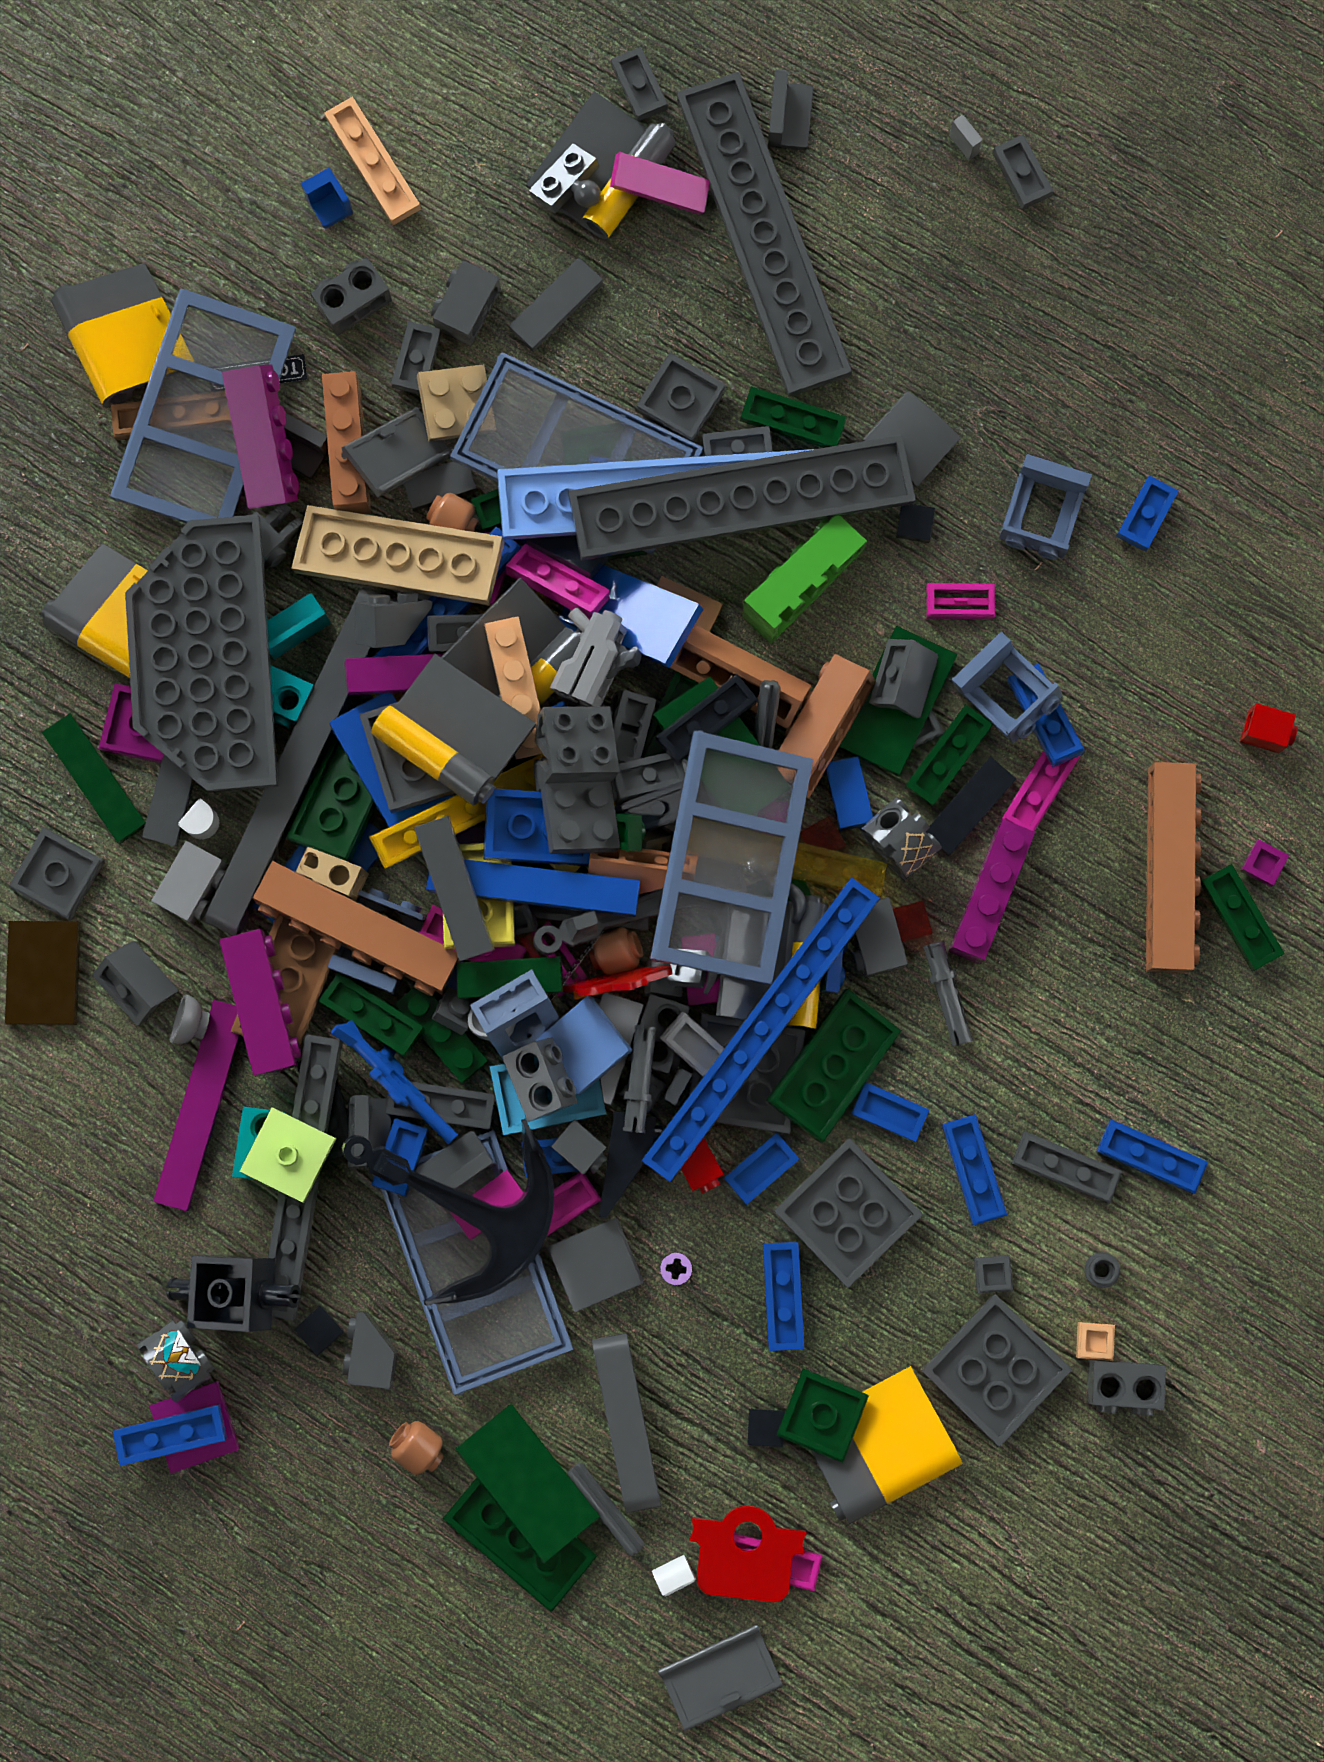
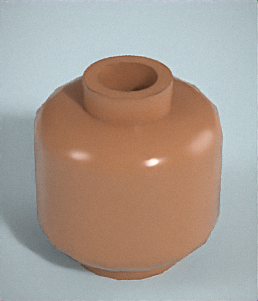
[426,493,479,532]
[589,927,643,975]
[389,1421,444,1475]

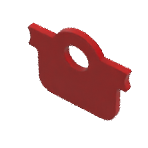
[563,966,673,996]
[689,1505,807,1602]

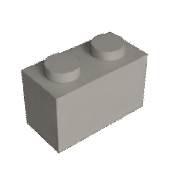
[151,841,228,925]

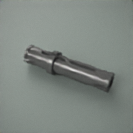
[923,941,974,1047]
[623,1025,657,1134]

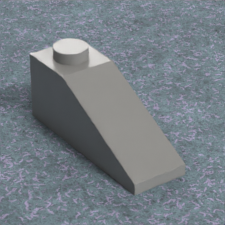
[594,992,644,1106]

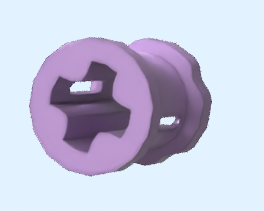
[660,1253,692,1285]

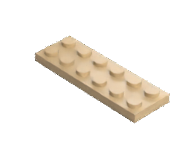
[291,505,505,605]

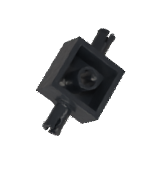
[166,1255,301,1332]

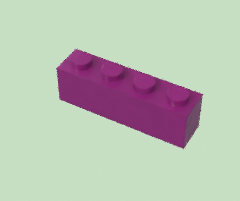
[222,364,299,509]
[948,819,1035,964]
[219,929,302,1077]

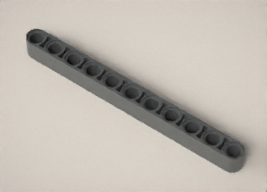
[205,587,381,936]

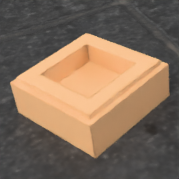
[1076,1322,1115,1361]

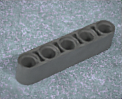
[592,1333,661,1514]

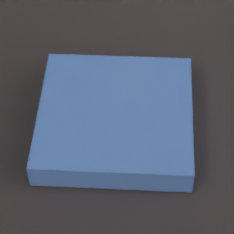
[536,995,633,1095]

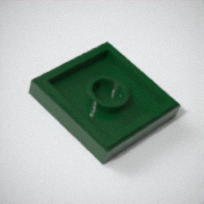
[777,1368,869,1463]

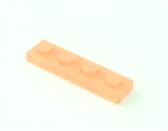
[324,96,421,226]
[484,616,543,760]

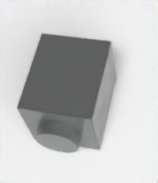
[551,1120,607,1175]

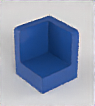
[300,167,353,228]

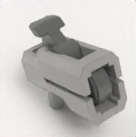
[550,608,642,707]

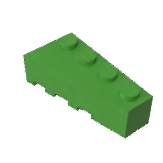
[742,516,867,645]

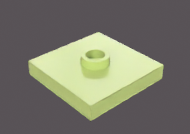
[240,1107,336,1203]

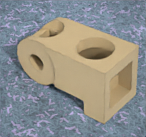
[296,847,369,902]

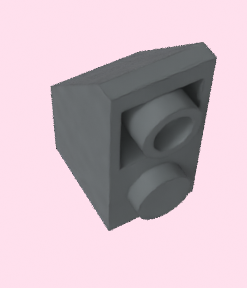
[355,592,432,648]
[343,1311,398,1389]

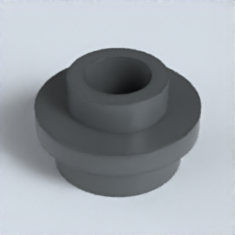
[1084,1252,1120,1288]

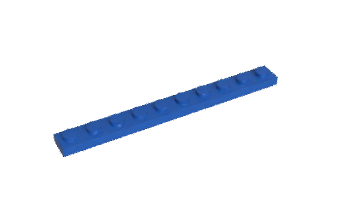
[642,877,880,1182]

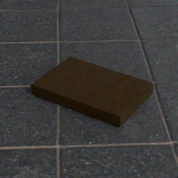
[5,921,81,1025]

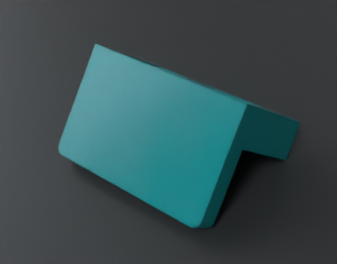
[267,593,331,660]

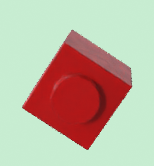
[1239,703,1298,754]
[681,1138,724,1194]

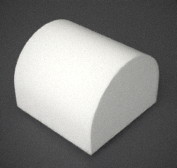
[178,798,219,839]
[652,1555,696,1597]

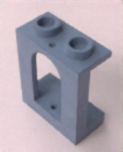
[999,454,1092,559]
[952,632,1063,743]
[328,888,426,996]
[470,970,560,1059]

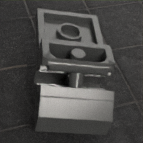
[533,706,620,854]

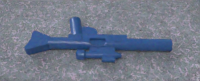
[331,1020,458,1145]

